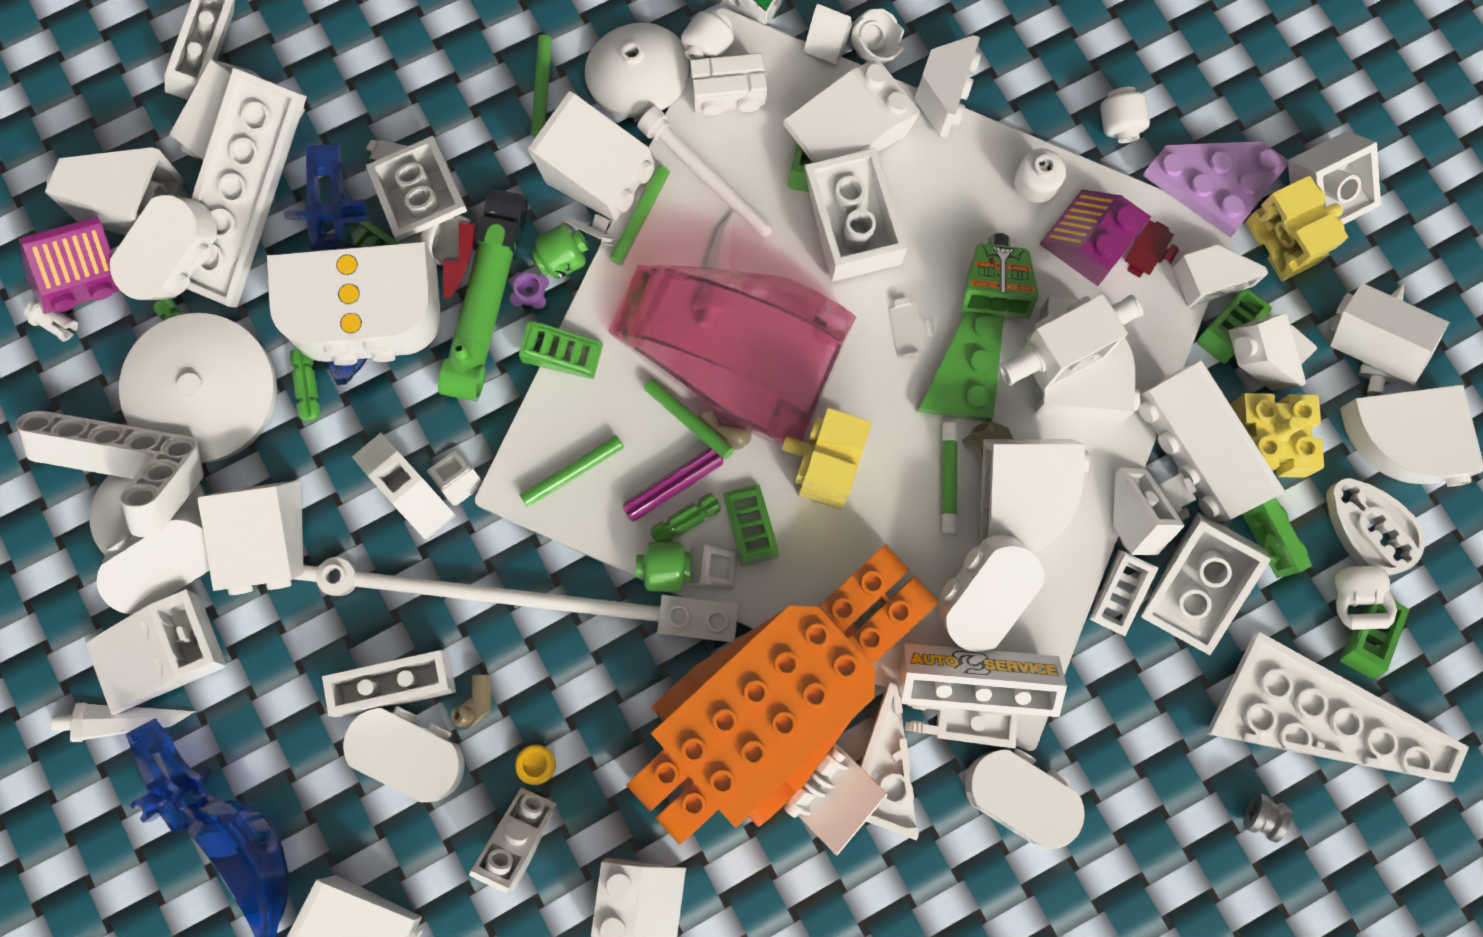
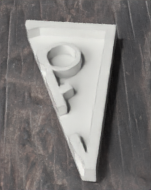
[859,682,919,840]

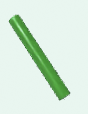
[531,35,552,138]
[609,165,670,265]
[644,379,734,460]
[520,435,624,508]

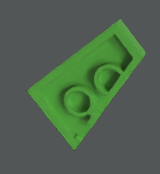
[917,312,1004,422]

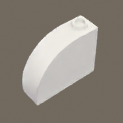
[1035,296,1140,422]
[1340,385,1483,487]
[979,439,1089,553]

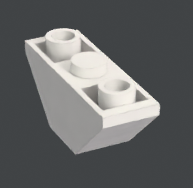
[914,35,982,138]
[352,433,455,540]
[469,787,557,893]

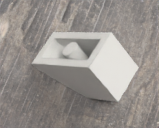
[1172,244,1268,307]
[1228,313,1306,390]
[1113,468,1185,555]

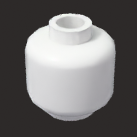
[681,10,734,60]
[1100,87,1150,143]
[1014,148,1066,203]

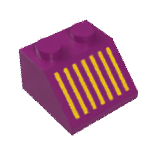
[1039,189,1151,286]
[19,217,119,314]

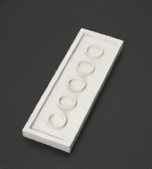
[186,67,307,307]

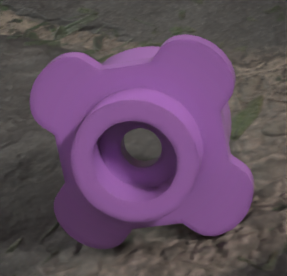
[510,272,549,310]

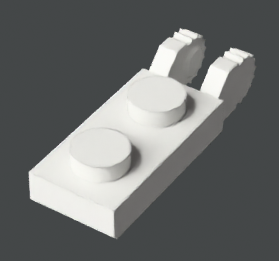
[905,704,1019,749]

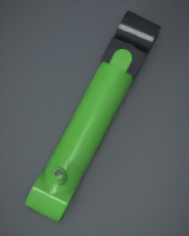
[438,188,529,402]

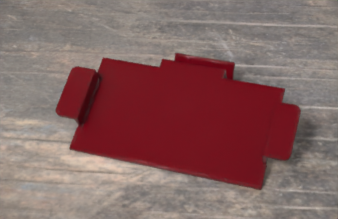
[1125,220,1179,278]

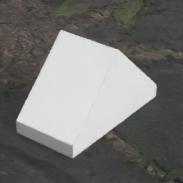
[803,4,852,65]

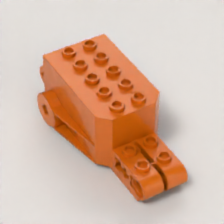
[626,544,939,845]

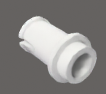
[24,298,78,342]

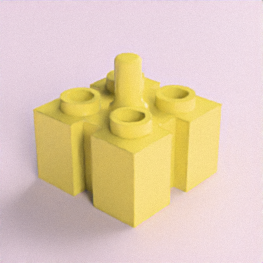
[1245,175,1349,282]
[1230,393,1324,478]
[782,408,872,510]

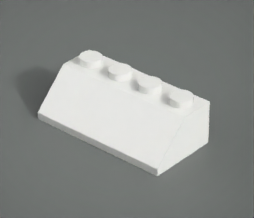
[1138,360,1285,522]

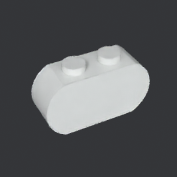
[110,195,217,300]
[97,510,210,614]
[937,535,1044,652]
[343,706,465,802]
[965,748,1084,849]

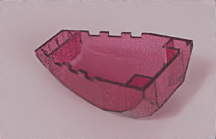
[608,265,857,447]

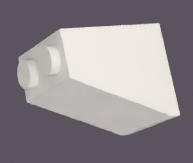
[169,59,305,160]
[528,91,655,222]
[45,147,185,236]
[197,480,303,595]
[591,858,686,937]
[287,875,422,937]

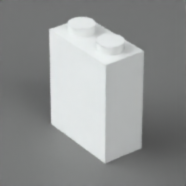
[1330,283,1450,386]

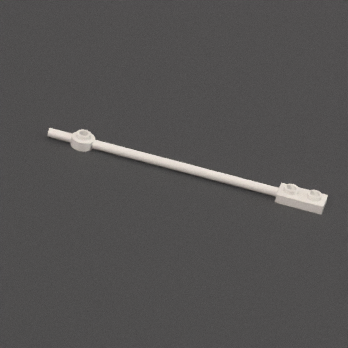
[294,557,739,642]

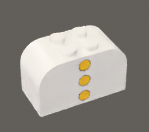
[267,242,441,366]

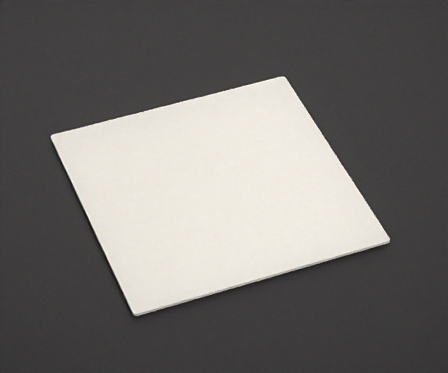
[475,8,1236,751]

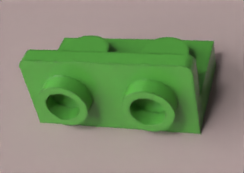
[1242,497,1312,578]

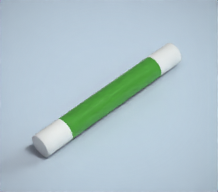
[942,422,957,535]

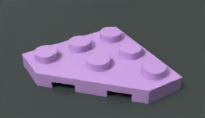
[1143,141,1288,238]

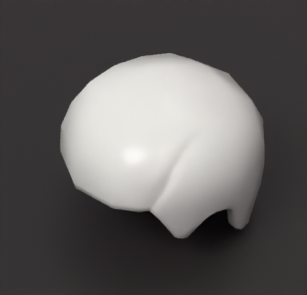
[851,8,904,63]
[418,215,470,266]

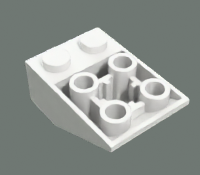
[85,589,227,715]

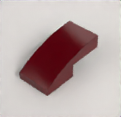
[443,221,477,298]

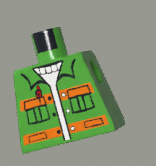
[960,233,1039,319]

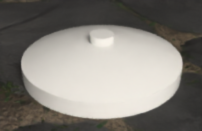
[119,313,277,464]

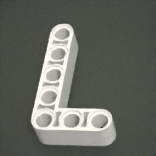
[16,411,204,537]

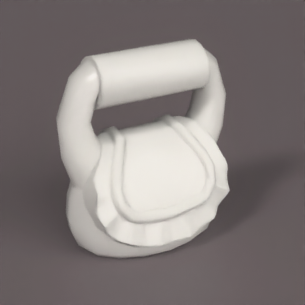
[1334,566,1397,630]

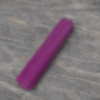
[622,447,724,521]

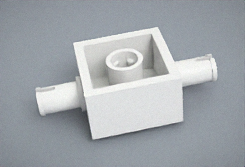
[998,294,1143,391]

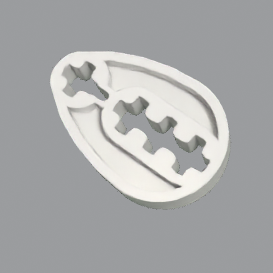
[1326,478,1425,576]

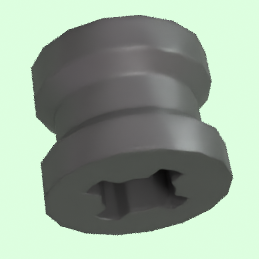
[1243,793,1292,843]

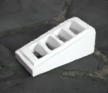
[1089,550,1158,636]

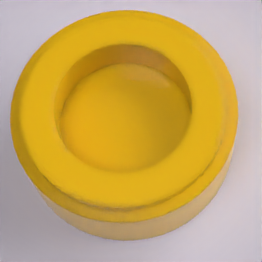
[515,745,556,785]

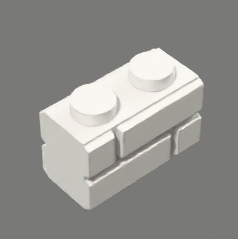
[690,53,767,116]

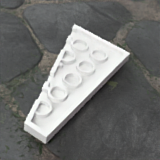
[1206,632,1469,782]

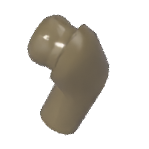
[698,409,752,450]
[450,675,492,729]

